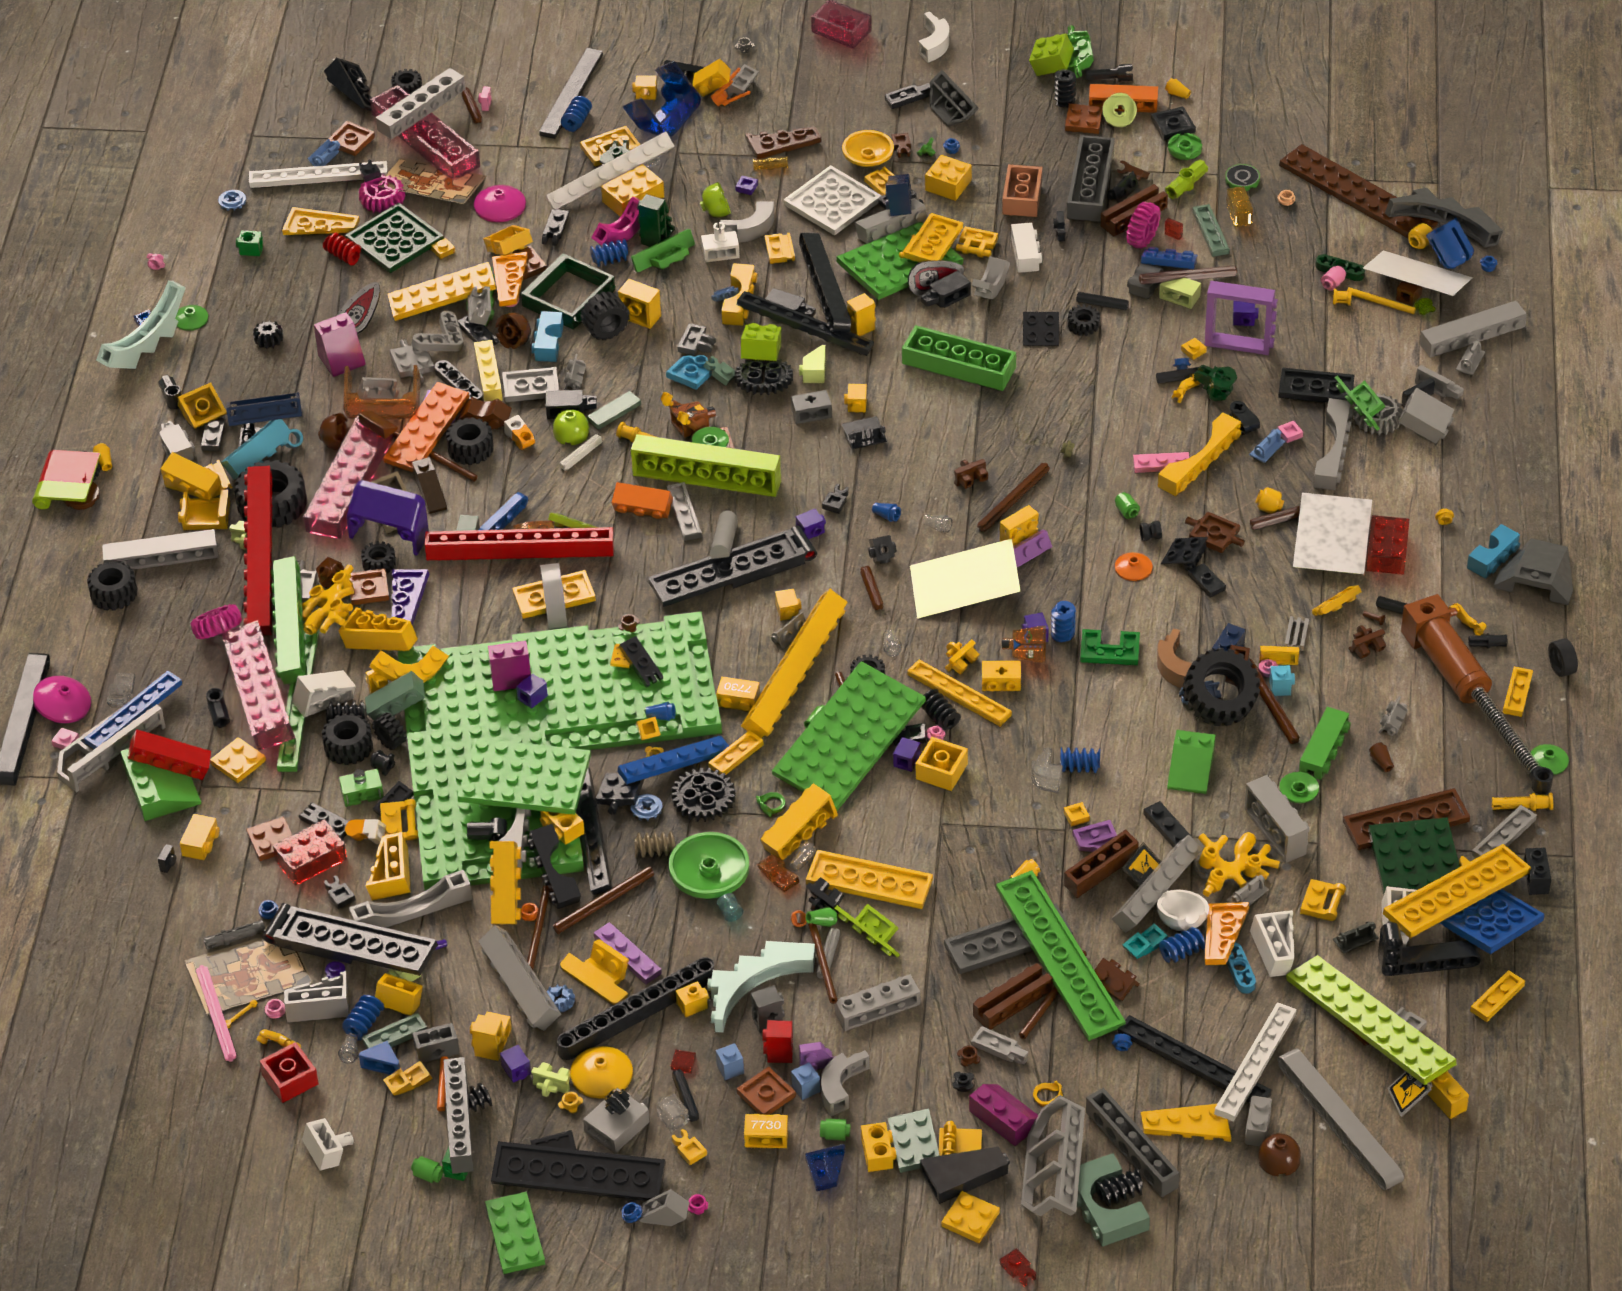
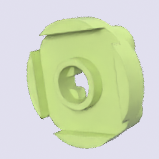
[1103,93,1137,128]

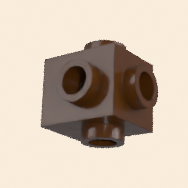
[316,557,344,588]

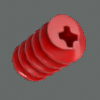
[323,232,361,266]

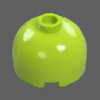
[700,182,731,218]
[553,410,589,445]

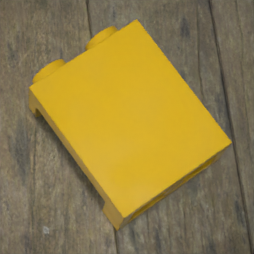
[178,490,230,530]

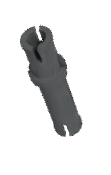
[203,920,265,950]

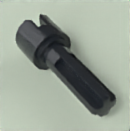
[1086,64,1133,81]

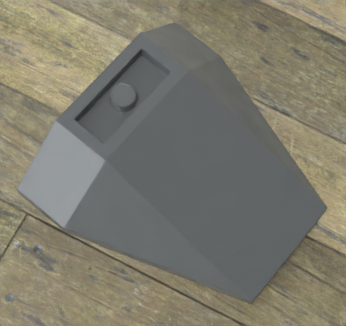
[1494,538,1573,605]

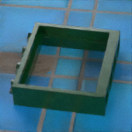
[521,253,616,330]

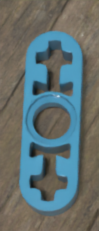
[1227,942,1256,994]

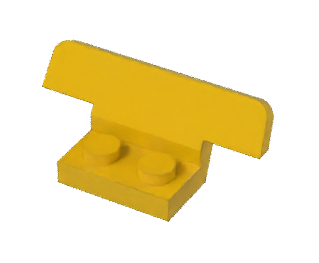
[561,939,629,1005]

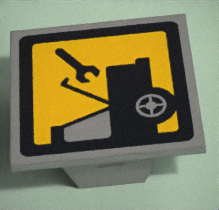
[1387,1071,1432,1117]

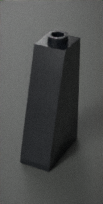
[920,1147,1010,1204]

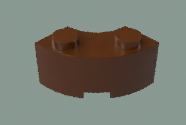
[458,397,512,429]

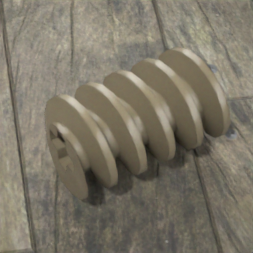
[635,831,675,858]

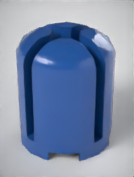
[1426,218,1474,269]

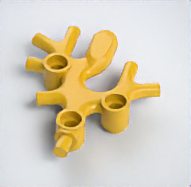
[302,564,354,635]
[1198,832,1280,897]

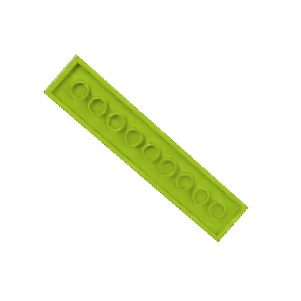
[1286,955,1457,1085]

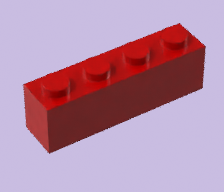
[128,729,211,780]

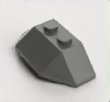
[930,70,979,126]

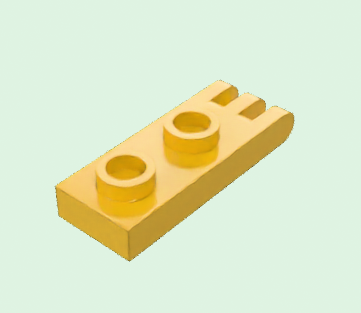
[1312,585,1362,616]

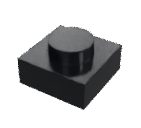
[157,844,176,873]

